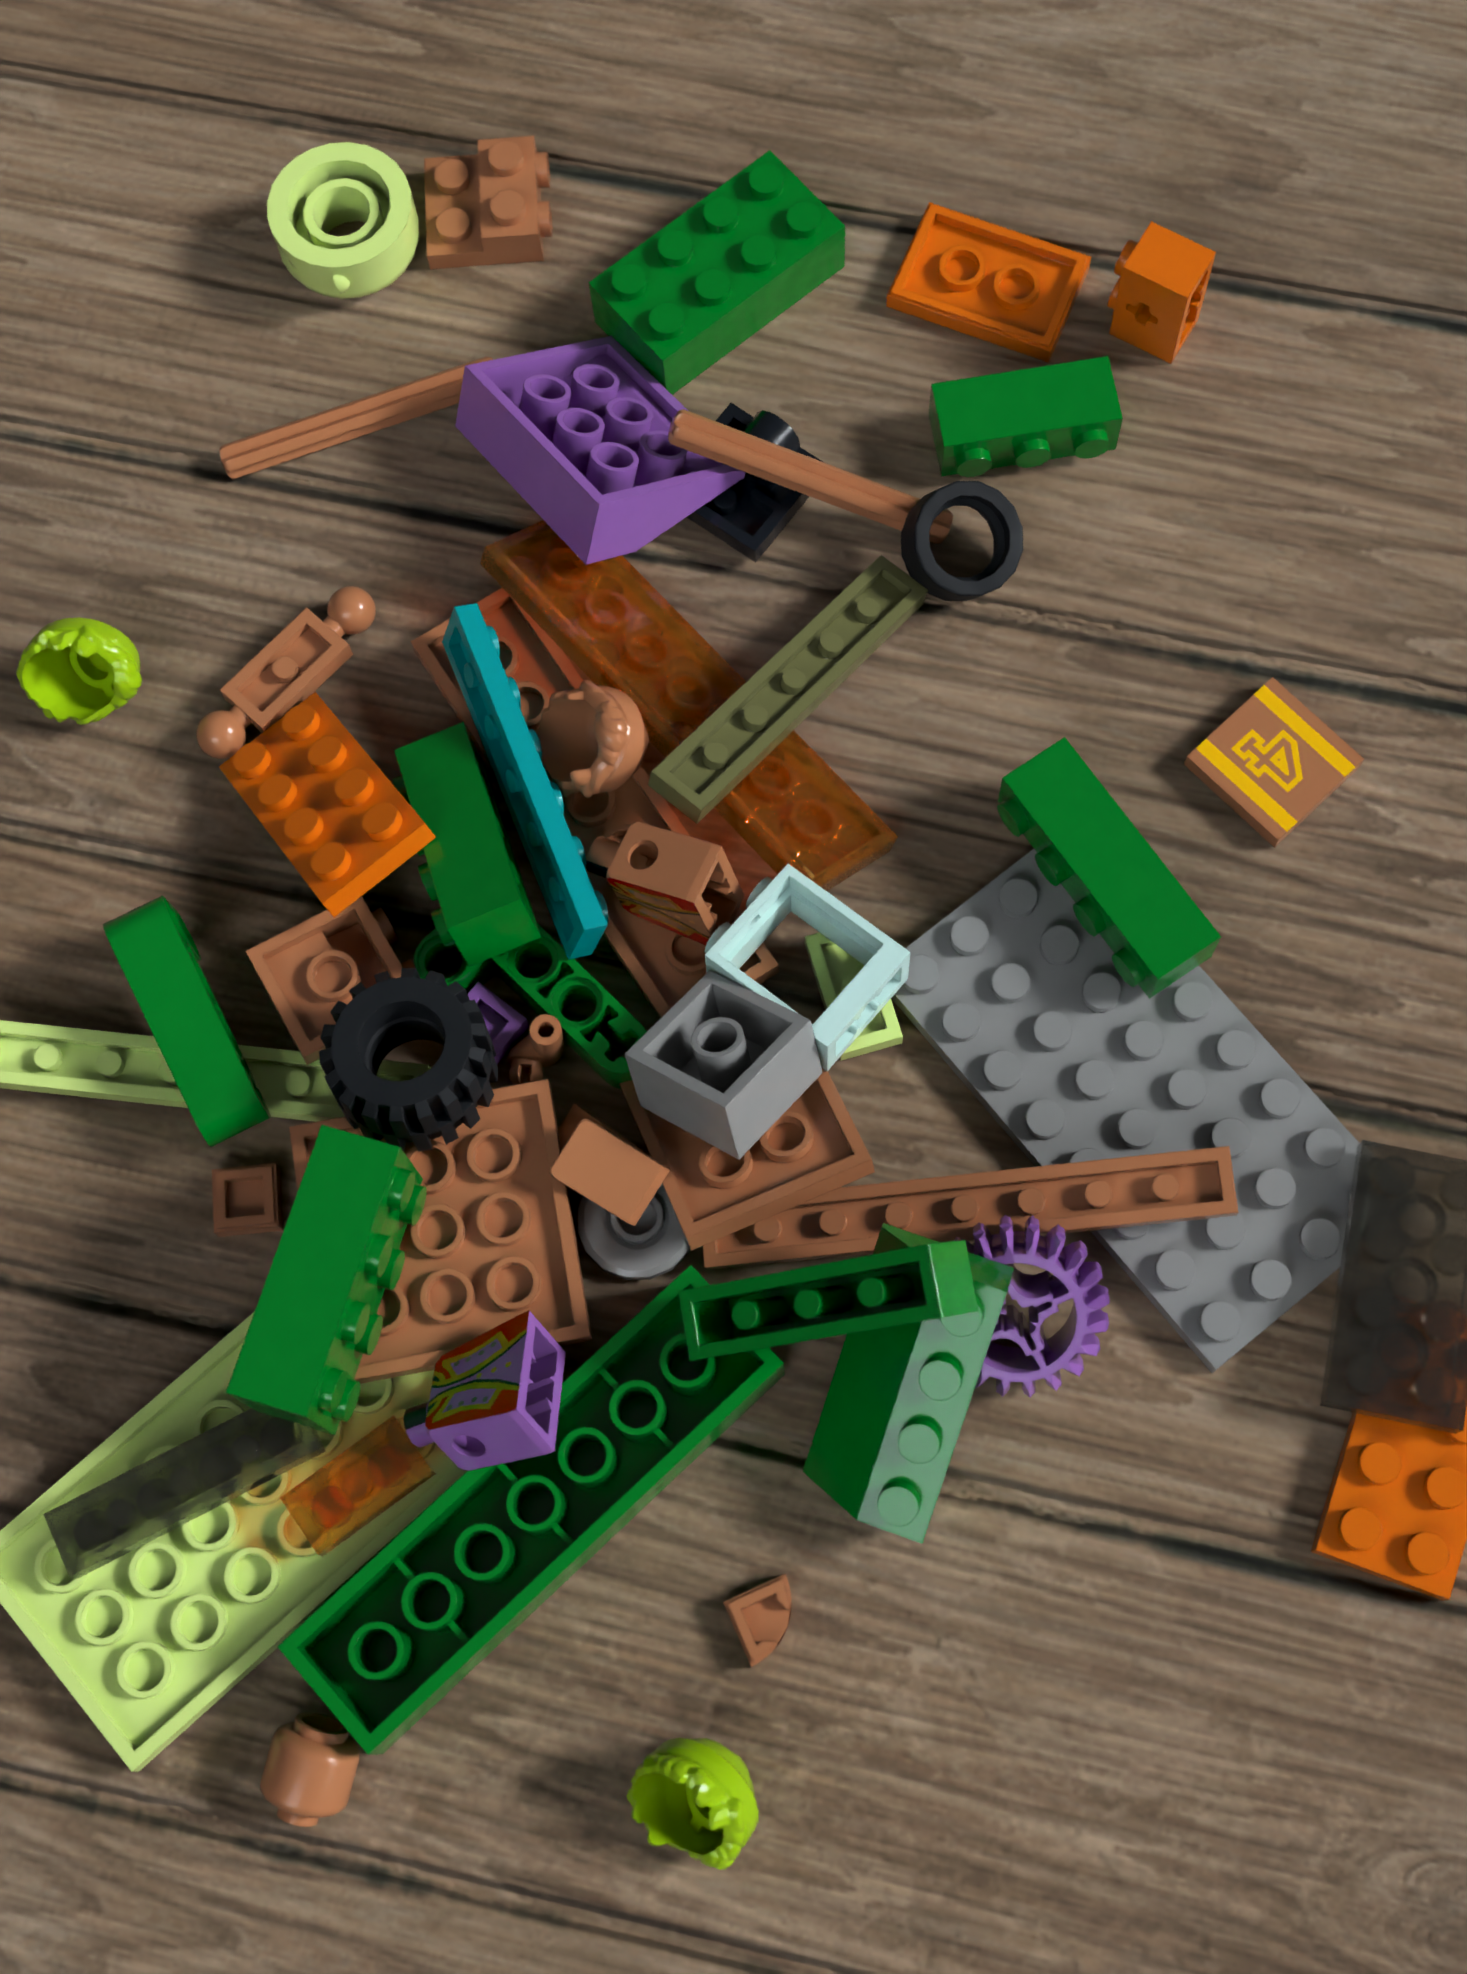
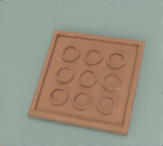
[289,1079,592,1384]

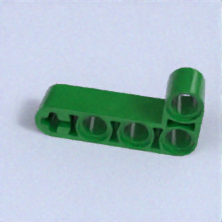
[103,896,271,1147]
[414,922,647,1089]

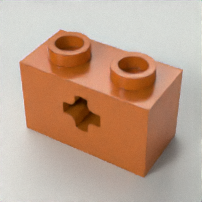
[1107,221,1216,364]

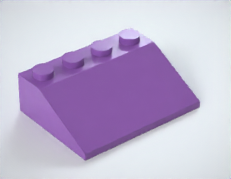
[455,336,746,565]

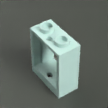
[705,864,910,1071]

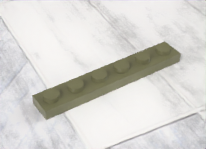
[648,555,928,824]

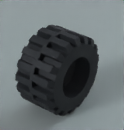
[319,968,498,1152]

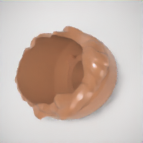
[538,680,649,798]

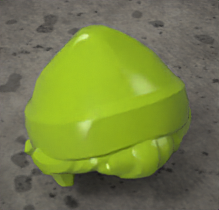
[16,617,142,725]
[627,1738,759,1870]

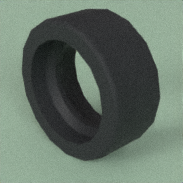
[901,481,1023,601]

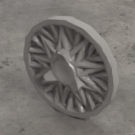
[578,1184,691,1280]

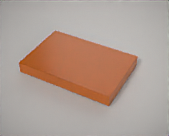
[886,202,1091,363]

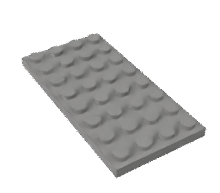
[891,849,1415,1373]

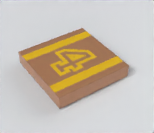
[1184,677,1364,848]

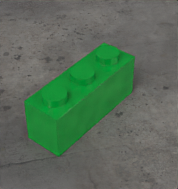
[929,356,1123,477]

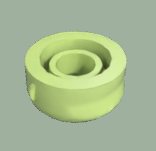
[267,142,419,299]

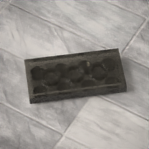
[1320,1140,1467,1434]

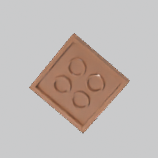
[620,1010,875,1251]

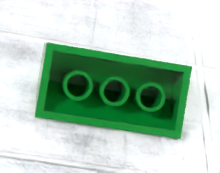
[802,1223,1014,1544]

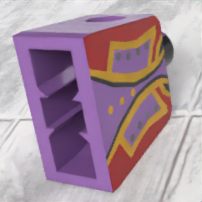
[404,1310,566,1471]

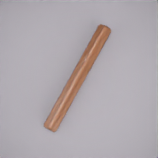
[219,356,493,479]
[668,409,953,544]

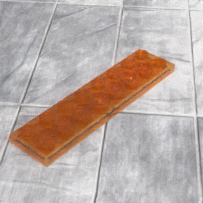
[480,520,898,891]

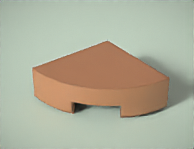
[723,1573,792,1667]

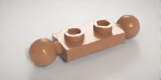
[196,586,376,759]

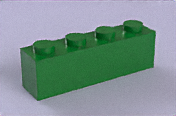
[392,722,541,967]
[997,737,1221,999]
[678,1240,978,1361]

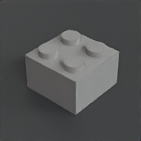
[624,970,823,1160]

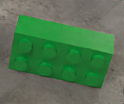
[588,150,845,395]
[226,1125,427,1435]

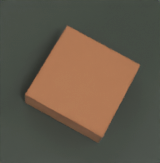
[212,1163,283,1237]

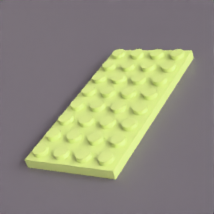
[0,1311,467,1772]

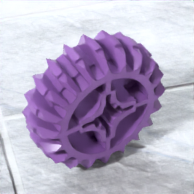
[953,1215,1110,1398]

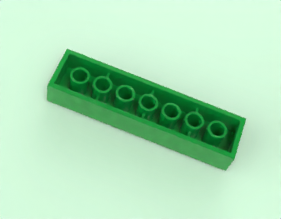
[278,1265,785,1755]

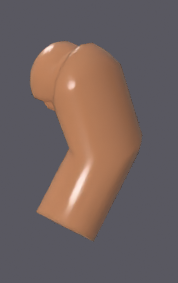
[507,1014,564,1085]

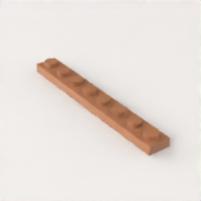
[703,1146,1238,1270]

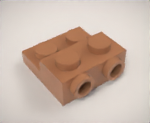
[424,136,553,269]
[245,896,415,1065]

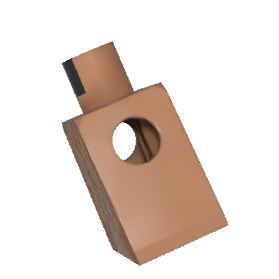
[586,822,745,946]

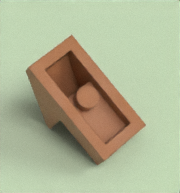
[549,1104,670,1226]

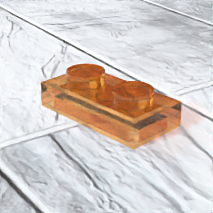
[280,1415,436,1556]

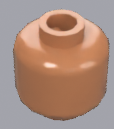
[260,1713,360,1827]

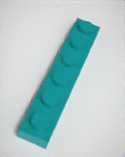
[442,603,609,960]

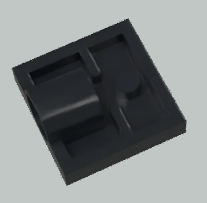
[687,403,823,563]

